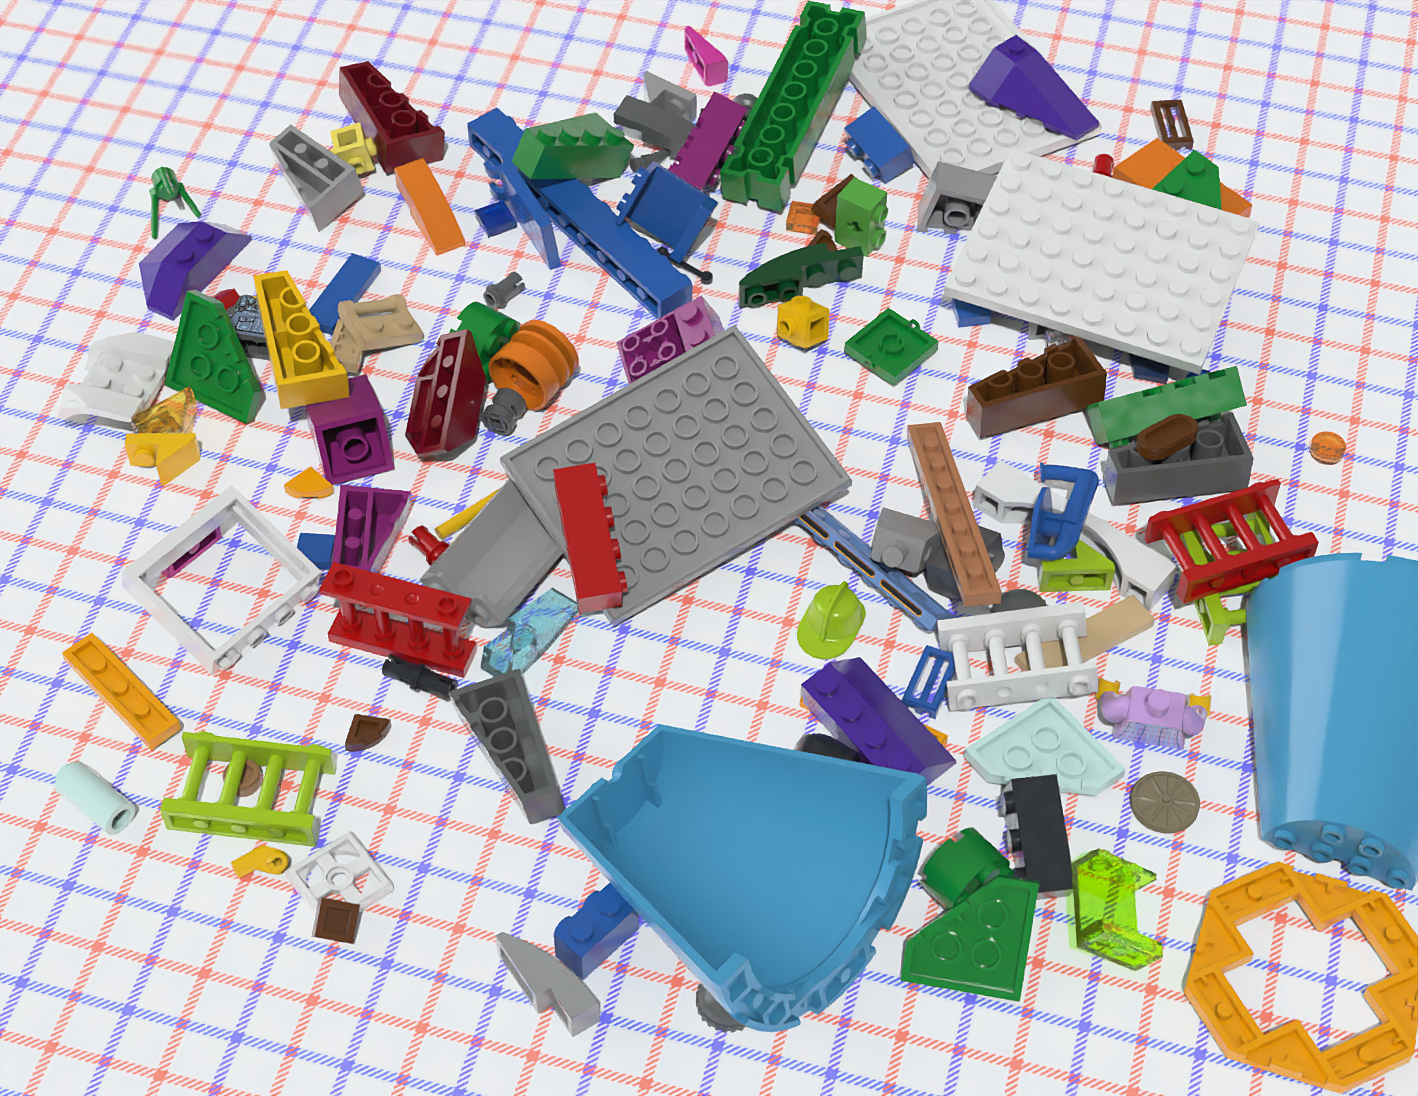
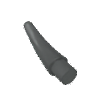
[630,148,670,171]

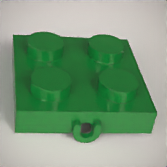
[844,307,939,386]

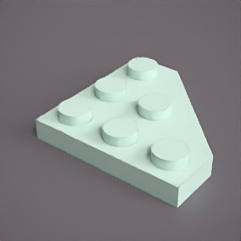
[964,697,1126,796]

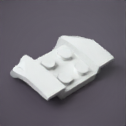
[56,332,175,423]

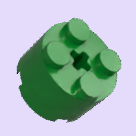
[449,301,521,381]
[920,827,1014,910]

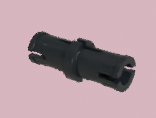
[382,653,458,702]

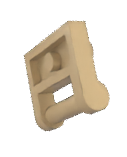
[338,294,424,351]

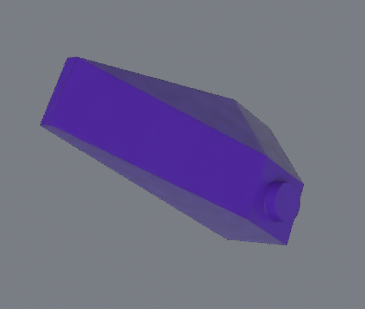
[968,35,1100,141]

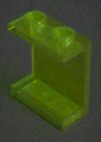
[1071,848,1163,972]

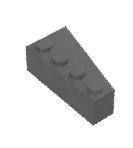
[1104,412,1254,505]
[448,668,565,825]

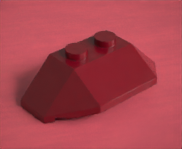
[405,329,486,457]

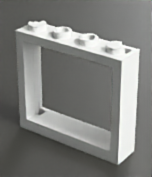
[122,485,321,675]

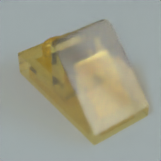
[131,386,198,433]

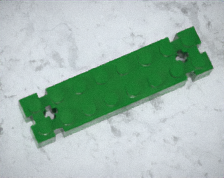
[720,0,867,212]

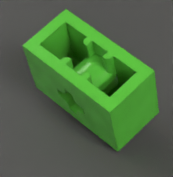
[834,177,889,257]

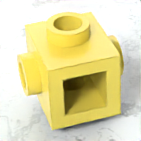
[330,122,378,175]

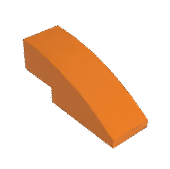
[394,158,466,256]

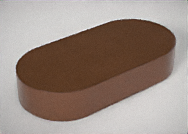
[1136,414,1199,460]

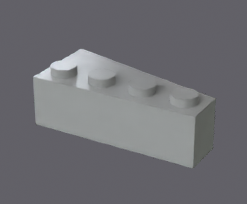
[916,161,997,235]

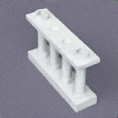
[937,601,1098,711]

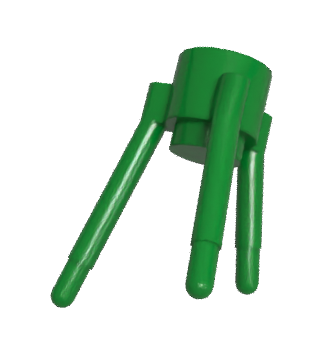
[149,166,201,239]

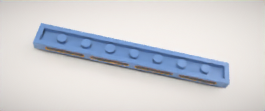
[793,505,955,631]

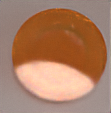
[1309,431,1346,465]

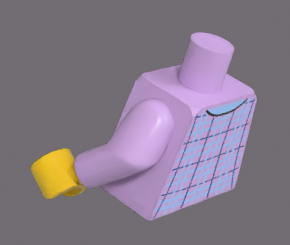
[1095,677,1212,750]

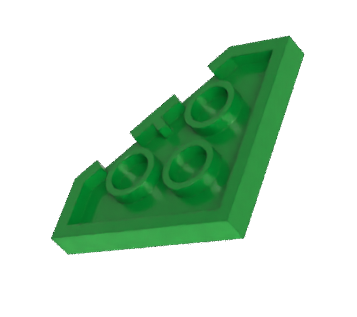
[1152,149,1222,210]
[164,290,262,423]
[901,874,1039,1002]

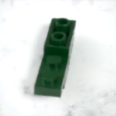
[738,242,864,309]

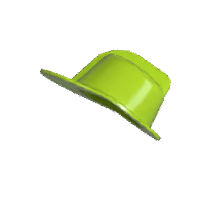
[796,580,866,660]

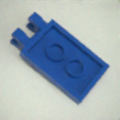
[483,152,561,271]

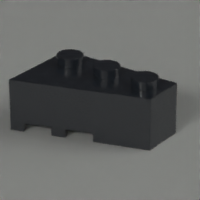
[999,774,1076,900]

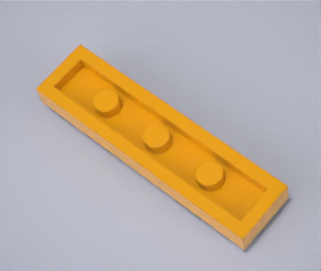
[62,632,181,750]

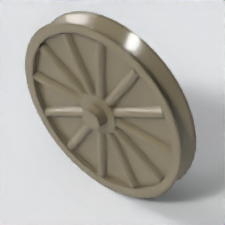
[1130,771,1200,834]

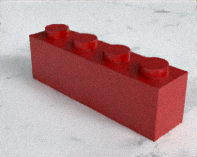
[553,462,628,614]

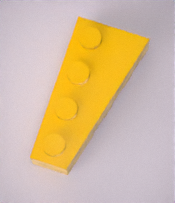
[253,270,349,409]

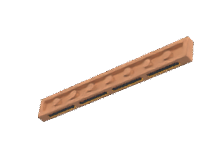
[907,422,1002,607]

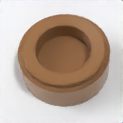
[223,759,262,797]

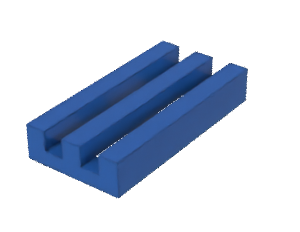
[901,645,956,720]

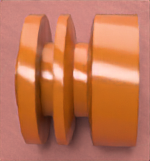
[488,319,579,411]

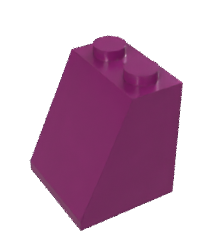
[303,374,395,485]

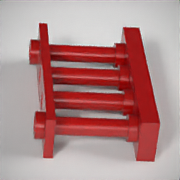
[1144,478,1319,604]
[319,562,478,678]

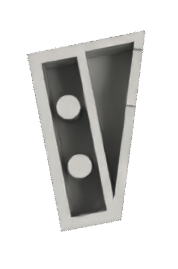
[268,124,364,232]

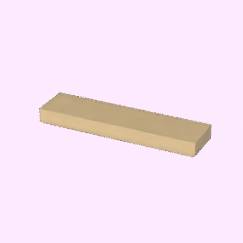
[1015,594,1155,672]

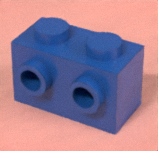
[844,106,915,184]
[553,882,639,981]

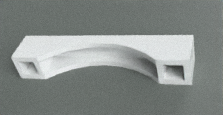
[973,460,1177,612]

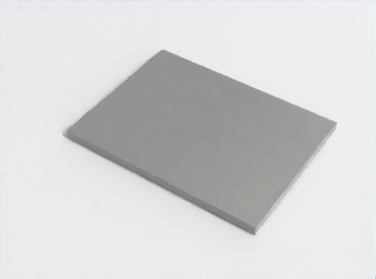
[500,325,853,626]

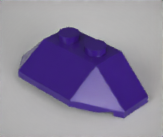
[138,221,252,322]

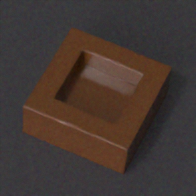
[311,898,360,944]

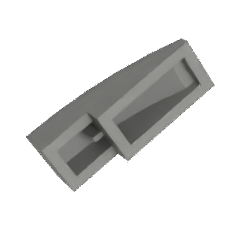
[495,932,600,1037]

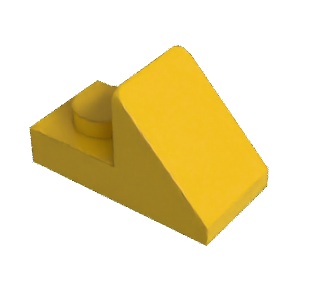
[124,433,201,486]

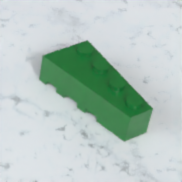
[511,112,635,179]
[1086,366,1247,449]

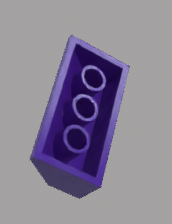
[801,657,957,786]

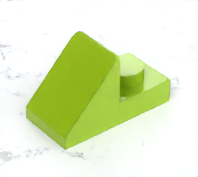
[1038,539,1115,592]

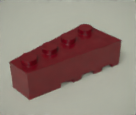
[338,61,445,173]

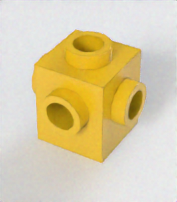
[777,296,830,348]

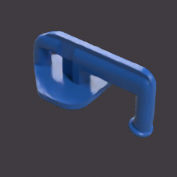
[1028,462,1099,561]

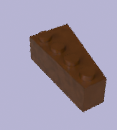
[966,335,1107,438]

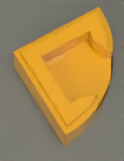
[284,466,334,499]

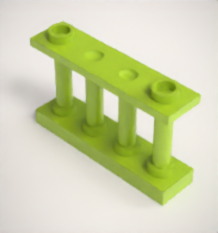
[1179,510,1278,646]
[160,731,336,847]

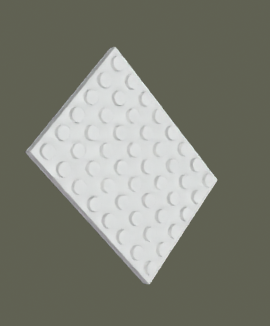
[848,0,1102,179]
[943,148,1260,375]

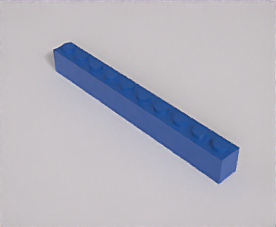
[467,107,693,319]

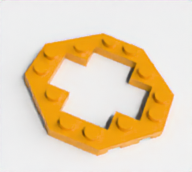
[1184,861,1418,1094]

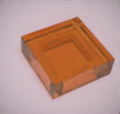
[786,201,821,235]

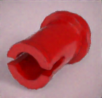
[1093,153,1114,178]
[408,525,449,566]

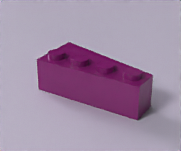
[668,91,748,195]

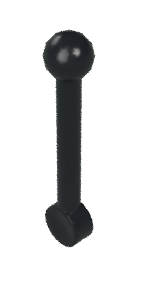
[656,246,713,285]

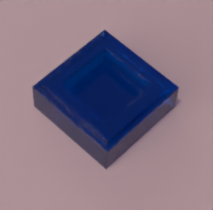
[474,200,517,238]

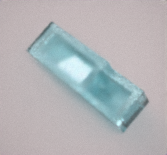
[480,587,579,677]

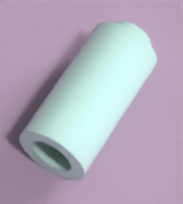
[54,761,135,835]

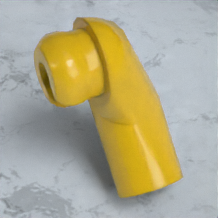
[230,845,289,879]

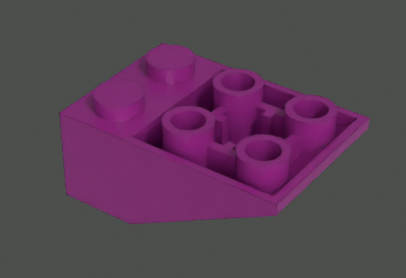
[616,295,724,384]

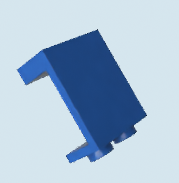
[615,161,719,264]

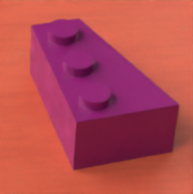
[332,484,411,574]

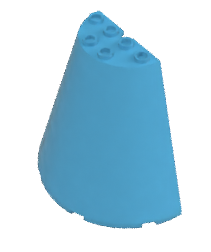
[1246,552,1418,891]
[557,724,928,1033]

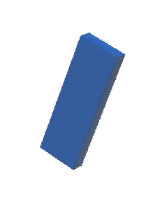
[309,253,381,335]

